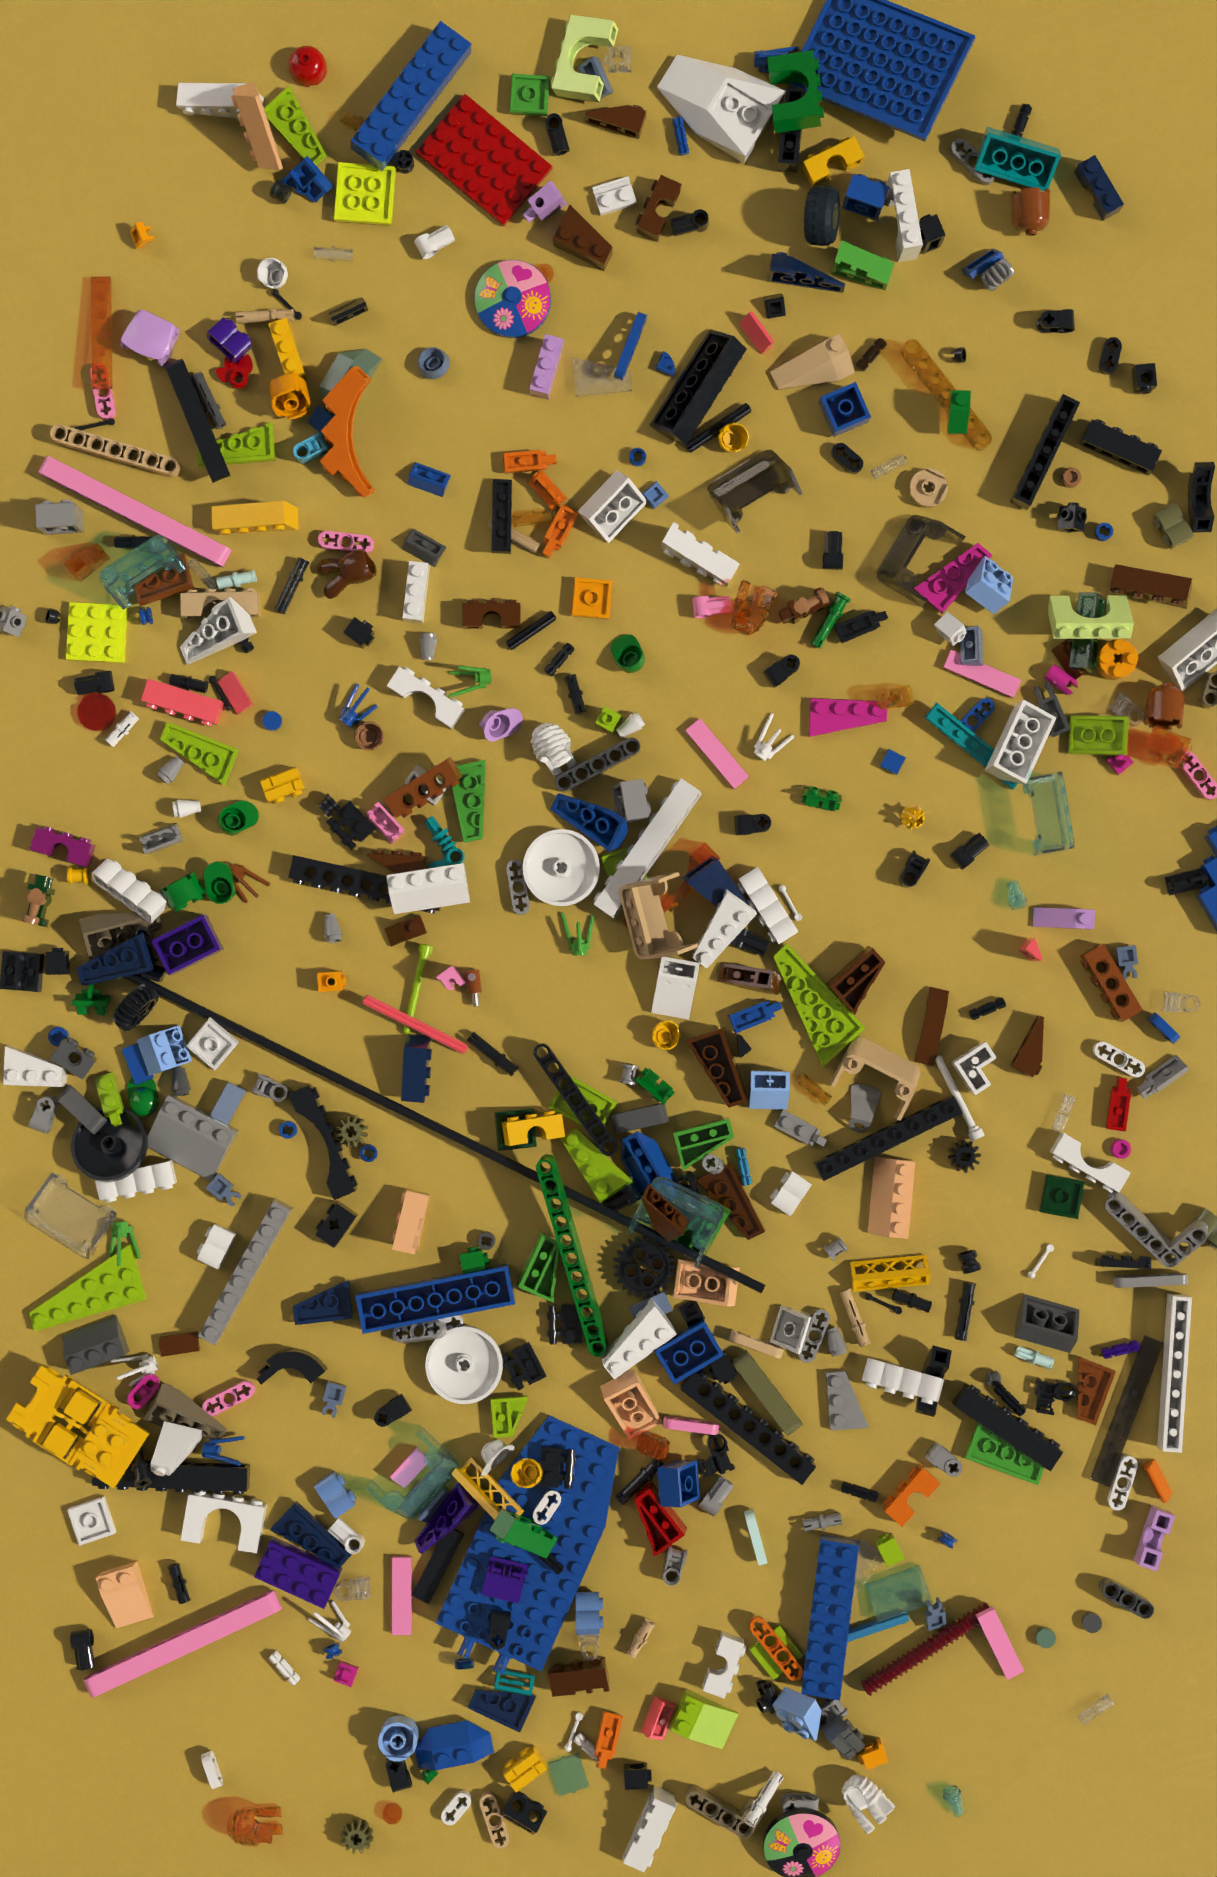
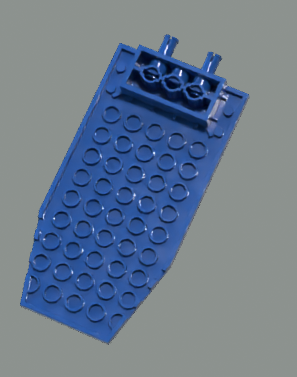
[436,1415,619,1674]

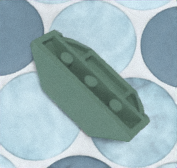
[319,349,382,417]

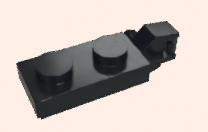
[834,611,888,644]
[1095,1255,1152,1269]

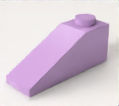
[1032,908,1095,930]

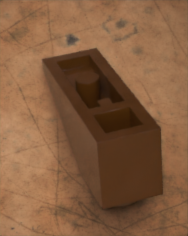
[585,105,646,139]
[717,963,782,995]
[1010,1015,1044,1077]

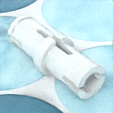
[105,711,140,747]

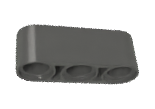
[56,1085,108,1135]
[611,1103,669,1134]
[1099,1578,1154,1619]

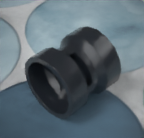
[957,1250,981,1274]

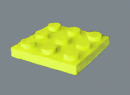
[334,162,396,226]
[66,602,128,663]

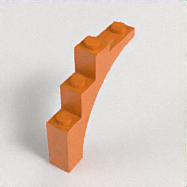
[320,366,375,498]

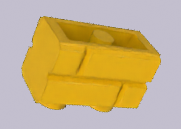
[260,767,306,805]
[503,1746,548,1793]

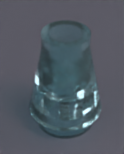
[1007,880,1027,910]
[943,1785,965,1817]

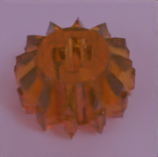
[636,1431,670,1460]

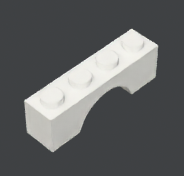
[387,666,465,729]
[1049,1132,1131,1193]

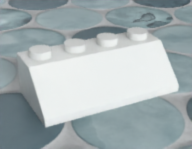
[1158,609,1217,692]
[985,699,1056,785]
[386,863,470,914]

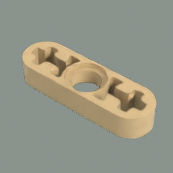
[729,1330,784,1359]
[480,1791,510,1849]

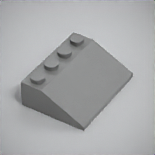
[148,1094,239,1181]

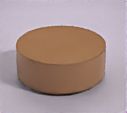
[1061,468,1081,488]

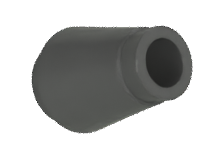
[172,1068,191,1096]

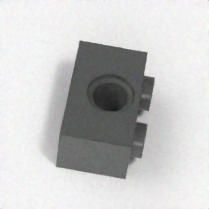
[50,1037,97,1080]

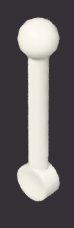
[779,885,802,921]
[1028,1244,1054,1279]
[564,1712,583,1752]

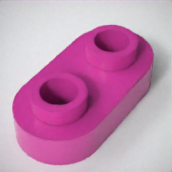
[127,1373,160,1409]

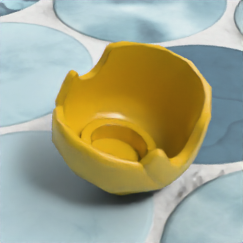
[718,423,749,453]
[651,1020,681,1050]
[511,1458,543,1488]

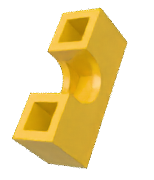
[802,136,865,188]
[268,318,307,379]
[502,1110,565,1146]

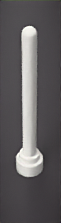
[935,1055,985,1141]

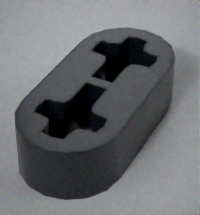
[1099,337,1122,375]
[831,443,863,474]

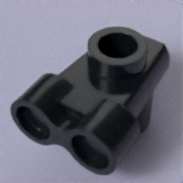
[756,1680,778,1714]

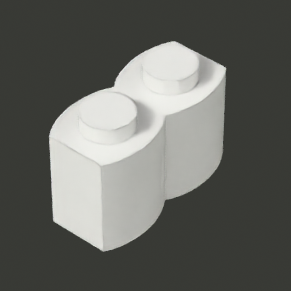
[769,1171,812,1216]
[196,1224,237,1269]

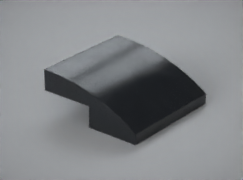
[0,951,44,992]

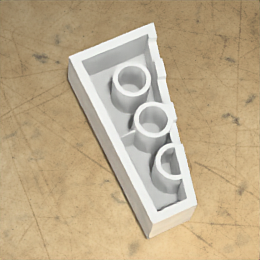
[601,1297,677,1380]
[623,1785,677,1872]

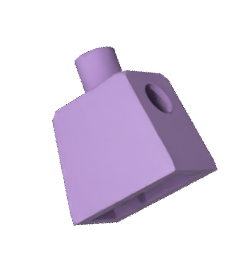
[523,180,568,222]

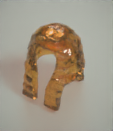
[730,580,778,635]
[227,1805,283,1847]

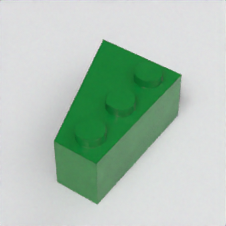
[490,1509,558,1559]

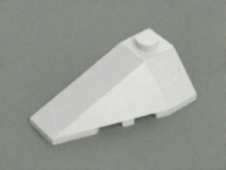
[180,597,257,665]

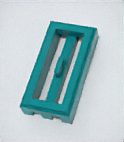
[494,1669,535,1696]

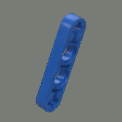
[614,312,647,381]

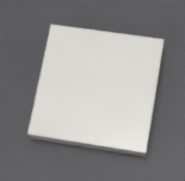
[186,1017,239,1071]
[67,1496,117,1546]

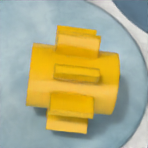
[901,805,925,830]

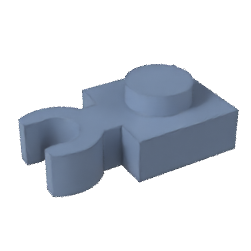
[1115,945,1138,979]
[206,1173,242,1207]
[322,1381,347,1418]
[924,1597,947,1631]

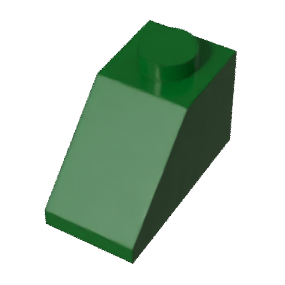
[947,390,971,435]

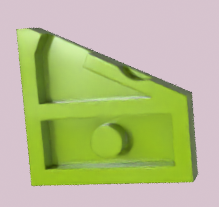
[491,1395,528,1438]

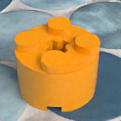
[269,372,311,419]
[1095,639,1139,680]

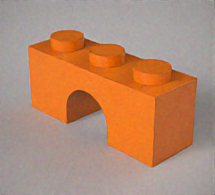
[882,1464,940,1527]

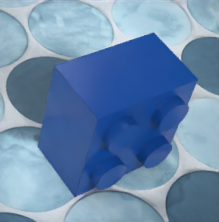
[842,174,889,221]
[818,382,871,437]
[657,1459,700,1508]

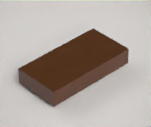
[159,1331,200,1357]

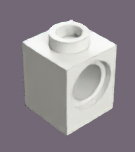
[934,611,967,646]

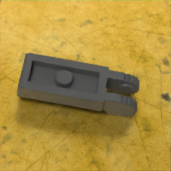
[1034,681,1071,737]

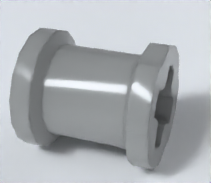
[619,1063,639,1085]
[702,1154,724,1174]
[823,1236,848,1261]

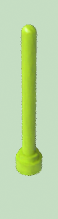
[403,943,433,1035]

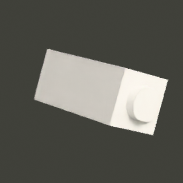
[150,1421,202,1476]

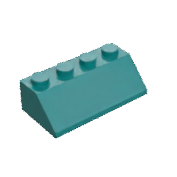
[975,127,1061,191]

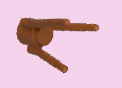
[230,864,270,903]

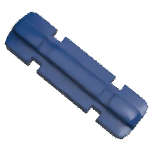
[672,117,689,156]

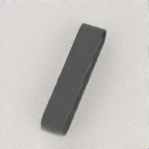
[555,738,640,792]

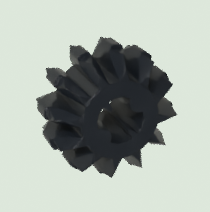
[948,1140,981,1173]

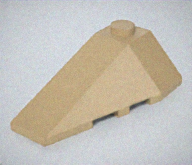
[770,334,855,390]

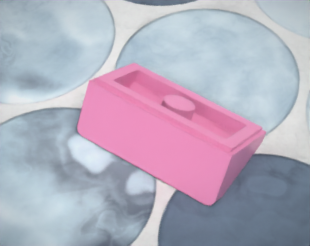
[390,1447,431,1488]

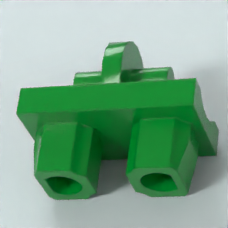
[72,984,111,1016]

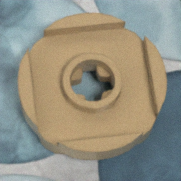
[909,468,948,508]

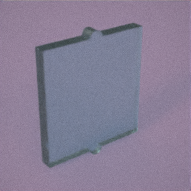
[548,1753,589,1796]

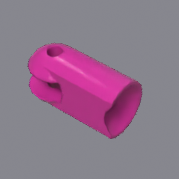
[1043,664,1078,695]

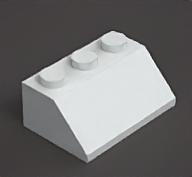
[577,470,648,543]

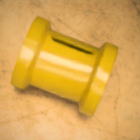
[67,867,90,884]

